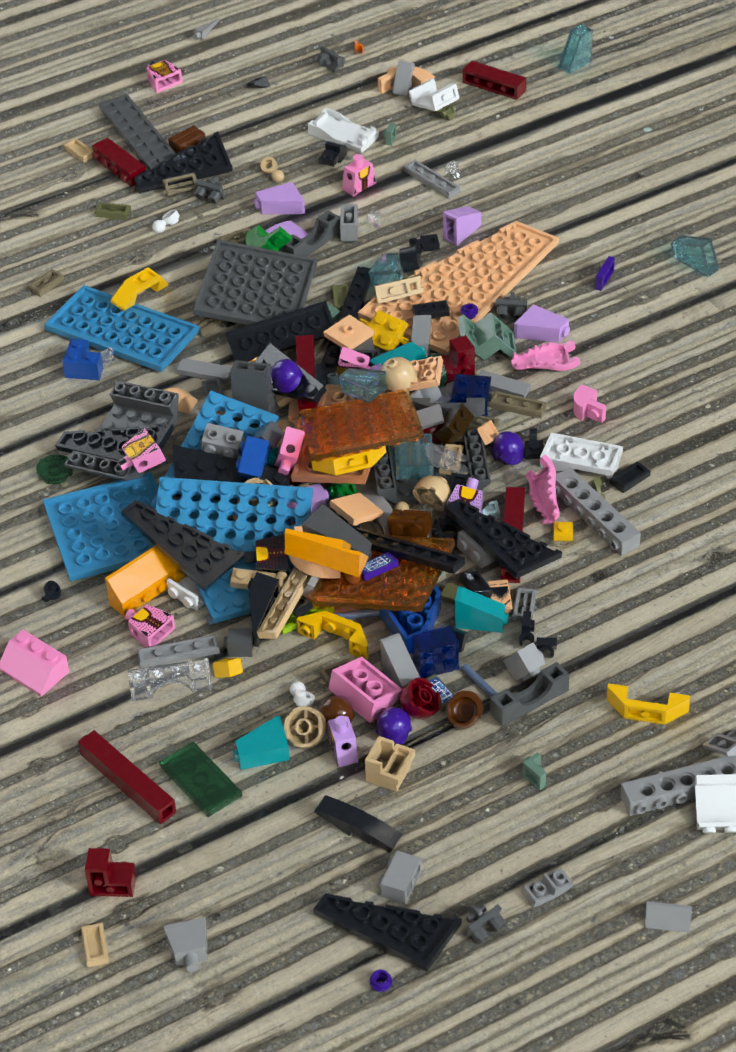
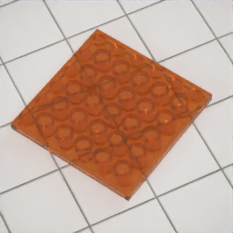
[299,389,424,461]
[307,536,455,612]

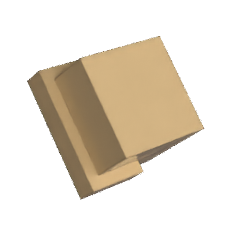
[365,736,416,792]

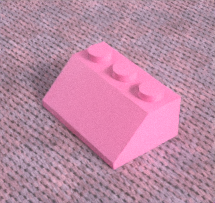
[0,629,69,696]
[328,657,402,723]

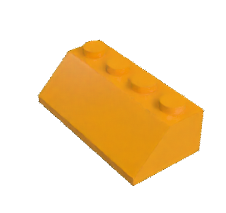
[105,546,185,617]

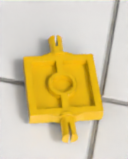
[360,310,411,352]

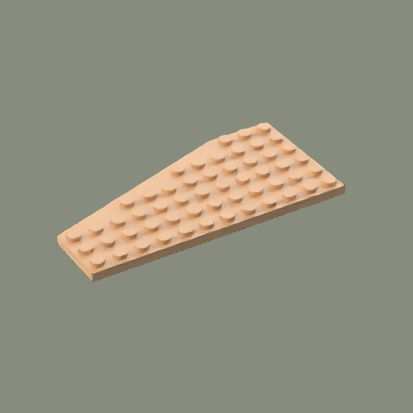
[358,221,559,355]

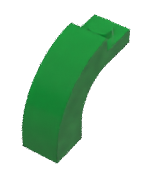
[245,225,292,251]

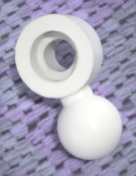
[152,209,180,233]
[289,681,315,707]

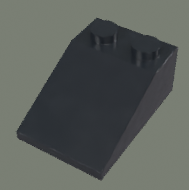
[248,572,280,647]

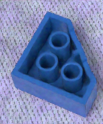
[379,580,441,655]

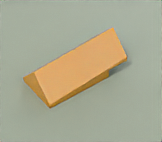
[285,528,368,577]

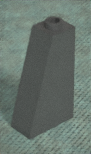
[302,504,372,561]

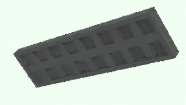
[99,94,176,169]

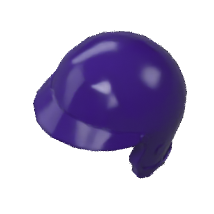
[271,359,304,393]
[491,431,525,465]
[376,707,413,745]

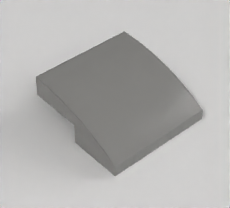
[702,727,736,756]

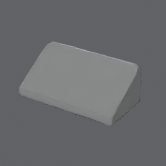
[645,901,692,933]

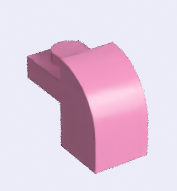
[573,384,606,423]

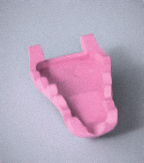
[511,341,580,371]
[525,455,560,525]

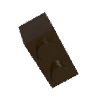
[434,403,474,446]

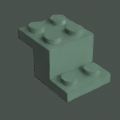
[458,313,517,360]

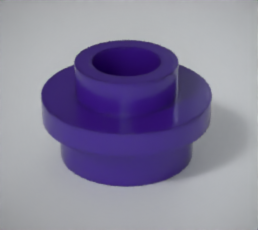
[461,303,478,319]
[369,969,392,992]

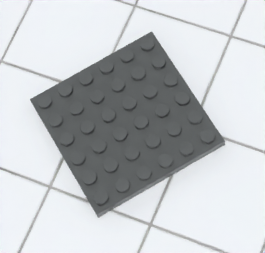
[193,239,318,325]

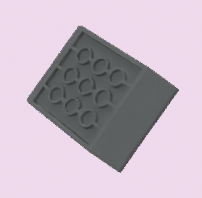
[64,381,179,481]
[374,429,491,504]

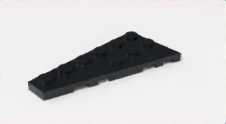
[134,131,233,194]
[255,343,326,404]
[55,424,175,471]
[172,444,290,496]
[444,499,562,579]
[121,500,245,591]
[313,893,462,972]

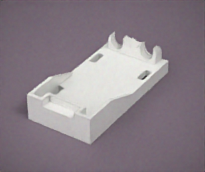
[308,108,379,154]
[540,433,623,479]

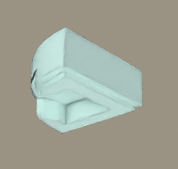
[481,500,500,519]

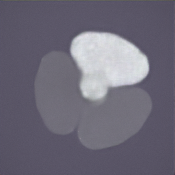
[424,443,469,475]

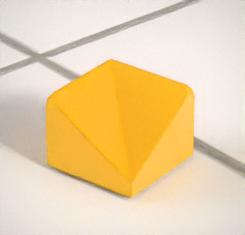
[213,658,243,678]

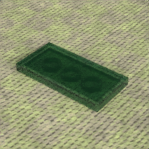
[159,741,242,817]

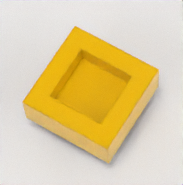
[554,522,573,541]

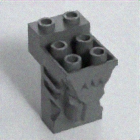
[230,360,279,428]

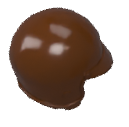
[446,690,483,729]
[319,696,355,727]

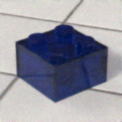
[451,374,491,417]
[412,625,459,678]

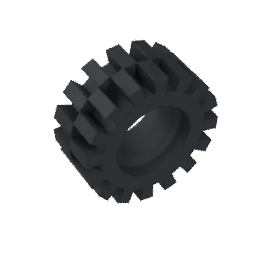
[432,515,463,550]

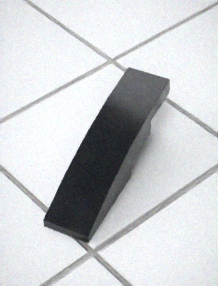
[314,795,403,853]

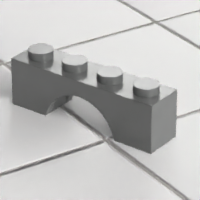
[282,210,340,257]
[490,662,569,727]

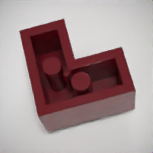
[440,335,475,385]
[85,847,137,897]

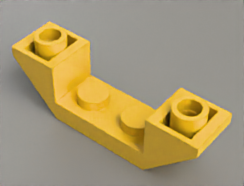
[111,267,168,311]
[310,435,386,476]
[296,611,369,660]
[607,683,690,725]

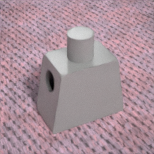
[163,917,208,972]

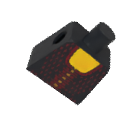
[244,534,289,575]

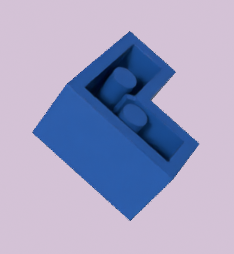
[62,339,104,381]
[235,436,270,480]

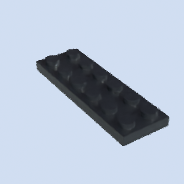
[225,301,334,361]

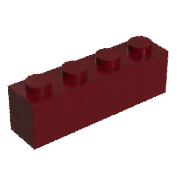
[462,60,526,100]
[92,137,146,187]

